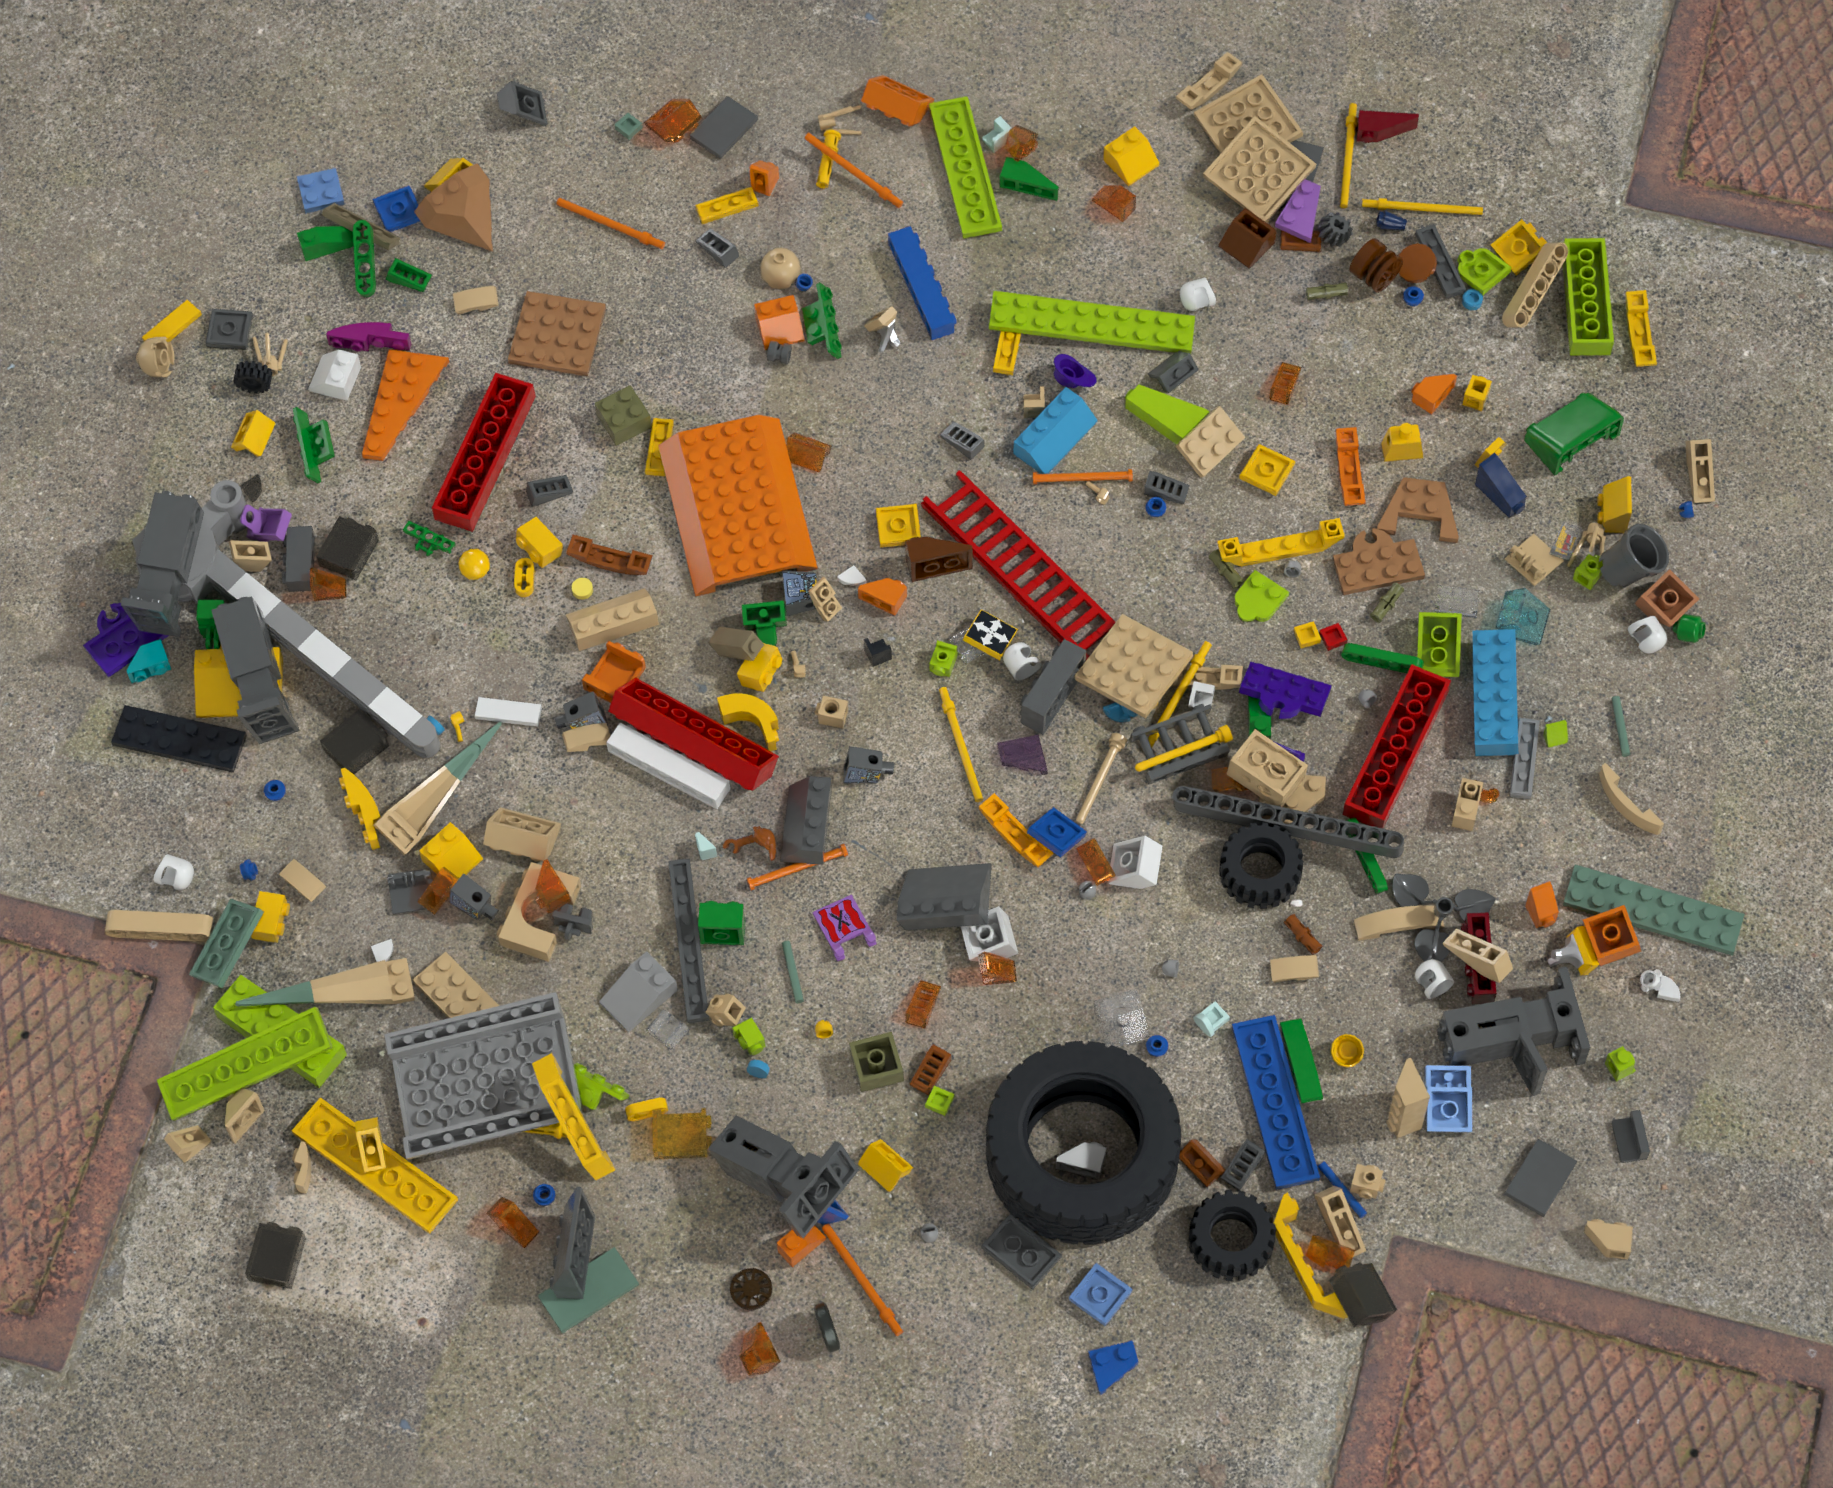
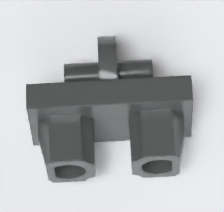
[552,902,593,940]

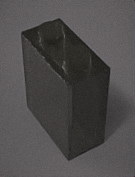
[316,516,379,581]
[320,709,389,774]
[245,1222,306,1289]
[1328,1263,1397,1327]

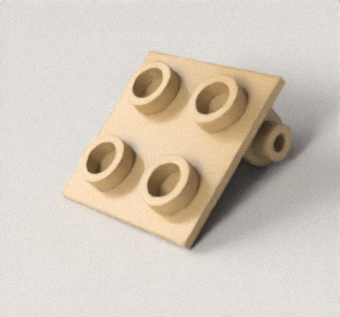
[1504,534,1564,586]

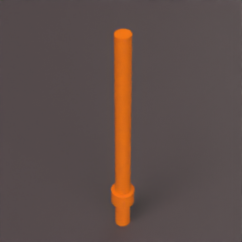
[804,132,904,208]
[556,198,665,249]
[822,1224,903,1336]

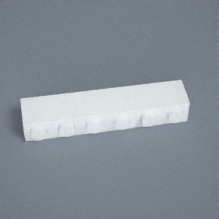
[606,723,730,809]

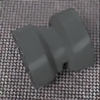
[767,341,792,364]

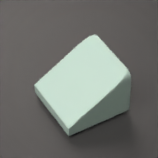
[695,832,717,860]

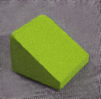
[1543,720,1568,748]

